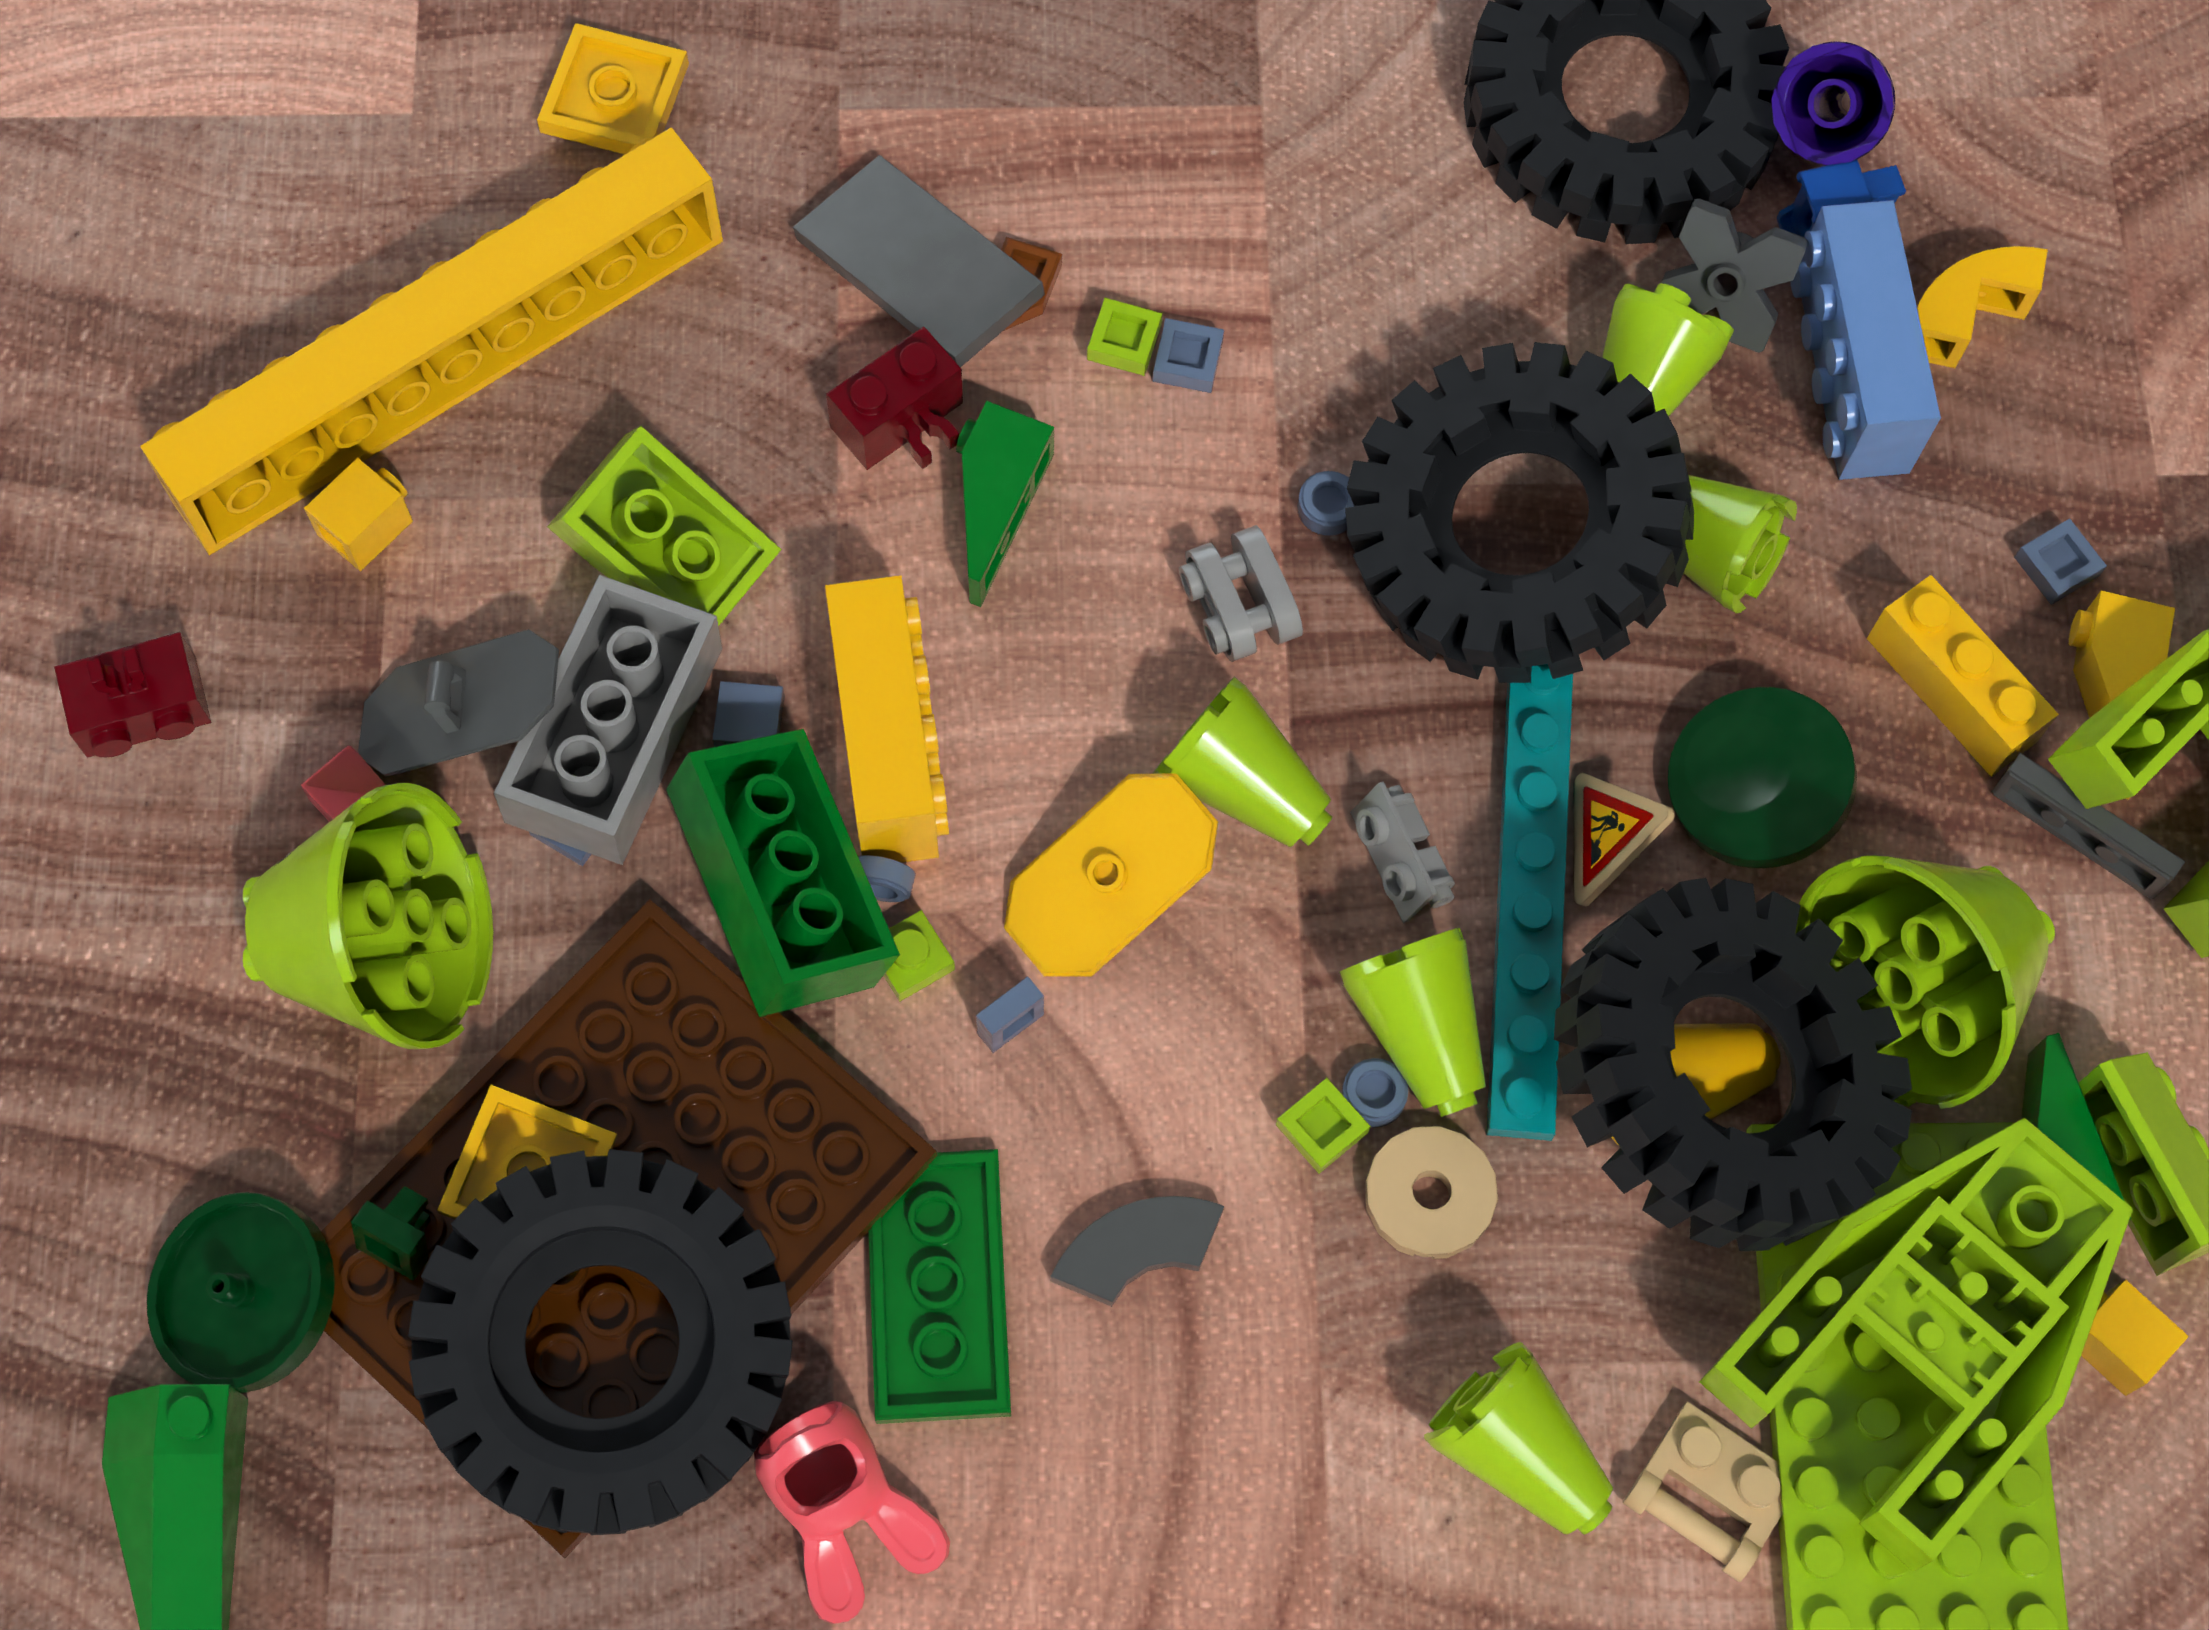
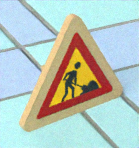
[1574,773,1674,907]

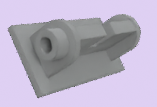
[1350,782,1455,923]

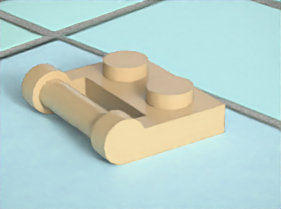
[1623,1401,1782,1582]

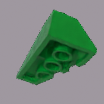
[102,1384,248,1630]

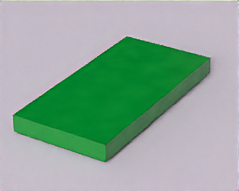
[869,1149,1011,1424]

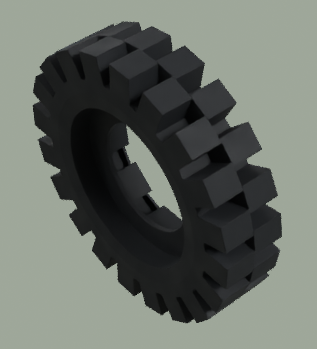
[1463,0,1789,244]
[1345,342,1694,683]
[1554,878,1912,1251]
[408,1149,793,1536]

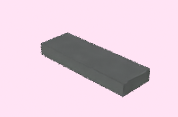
[1991,753,2185,899]

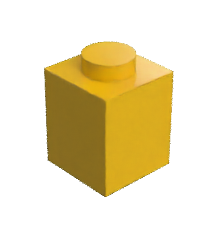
[304,457,413,572]
[2081,1279,2189,1396]

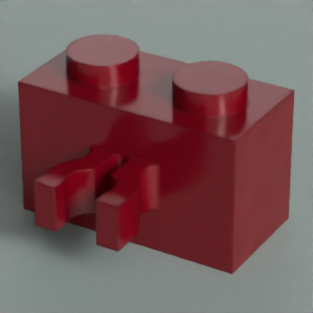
[826,326,963,470]
[54,632,212,758]

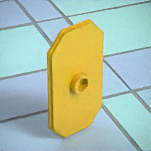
[1004,773,1218,977]

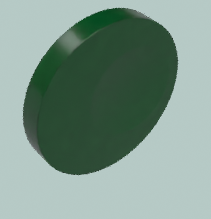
[1668,687,1857,869]
[147,1192,335,1393]

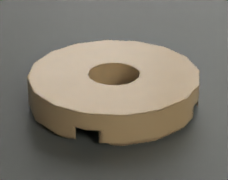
[1365,1126,1498,1259]

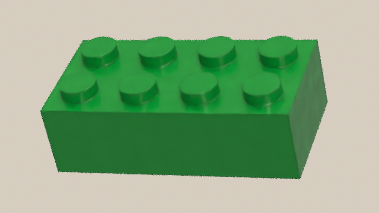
[666,729,900,1017]

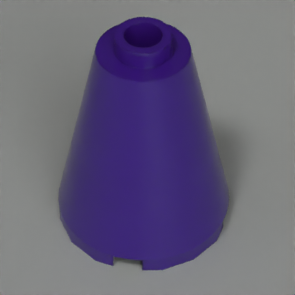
[1771,42,1895,165]

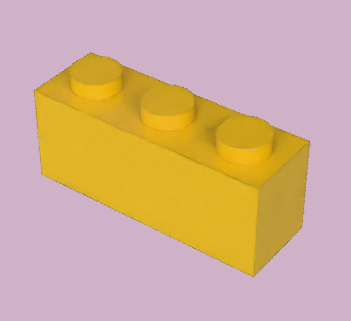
[1866,575,2059,777]

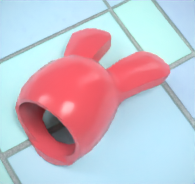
[754,1401,950,1624]

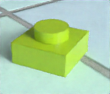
[1087,298,1162,376]
[884,910,955,1002]
[1276,1078,1371,1174]

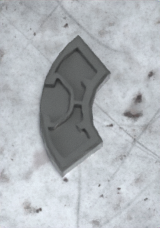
[1050,1196,1224,1307]

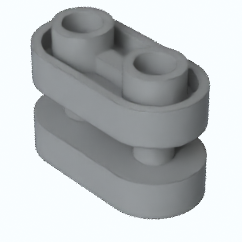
[1179,525,1303,662]

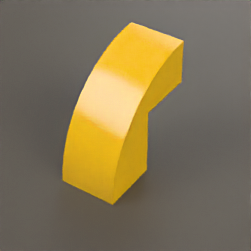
[1917,246,2048,368]

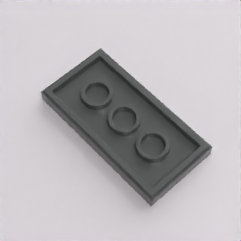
[793,155,1045,368]

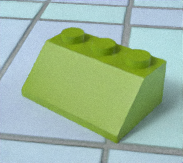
[2079,1052,2209,1276]

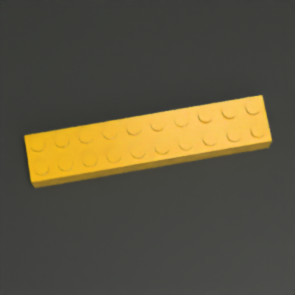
[140,127,723,556]

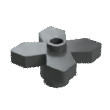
[1661,199,1808,353]

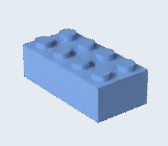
[1791,200,1941,480]

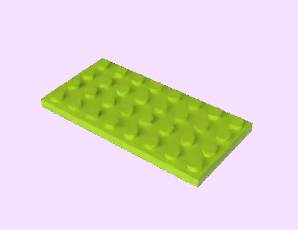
[1746,1122,2069,1630]

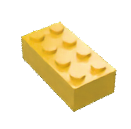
[825,575,949,863]

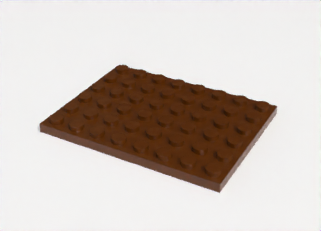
[321,899,937,1558]

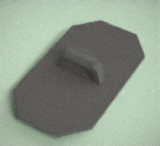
[358,629,559,777]

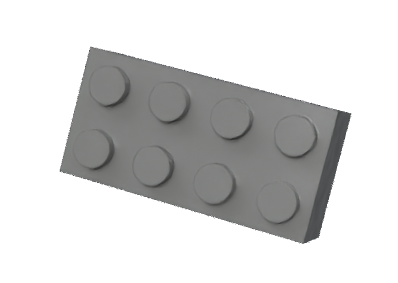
[494,575,722,865]

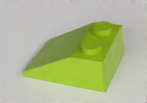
[547,425,782,626]

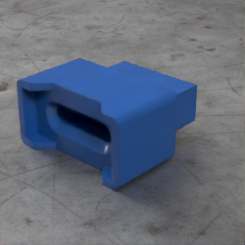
[1777,159,1906,237]

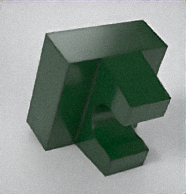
[351,1186,431,1281]

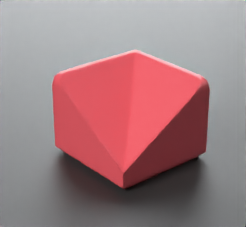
[301,746,386,822]

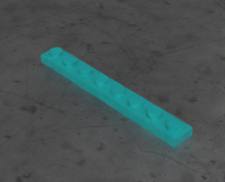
[1486,664,1573,1141]

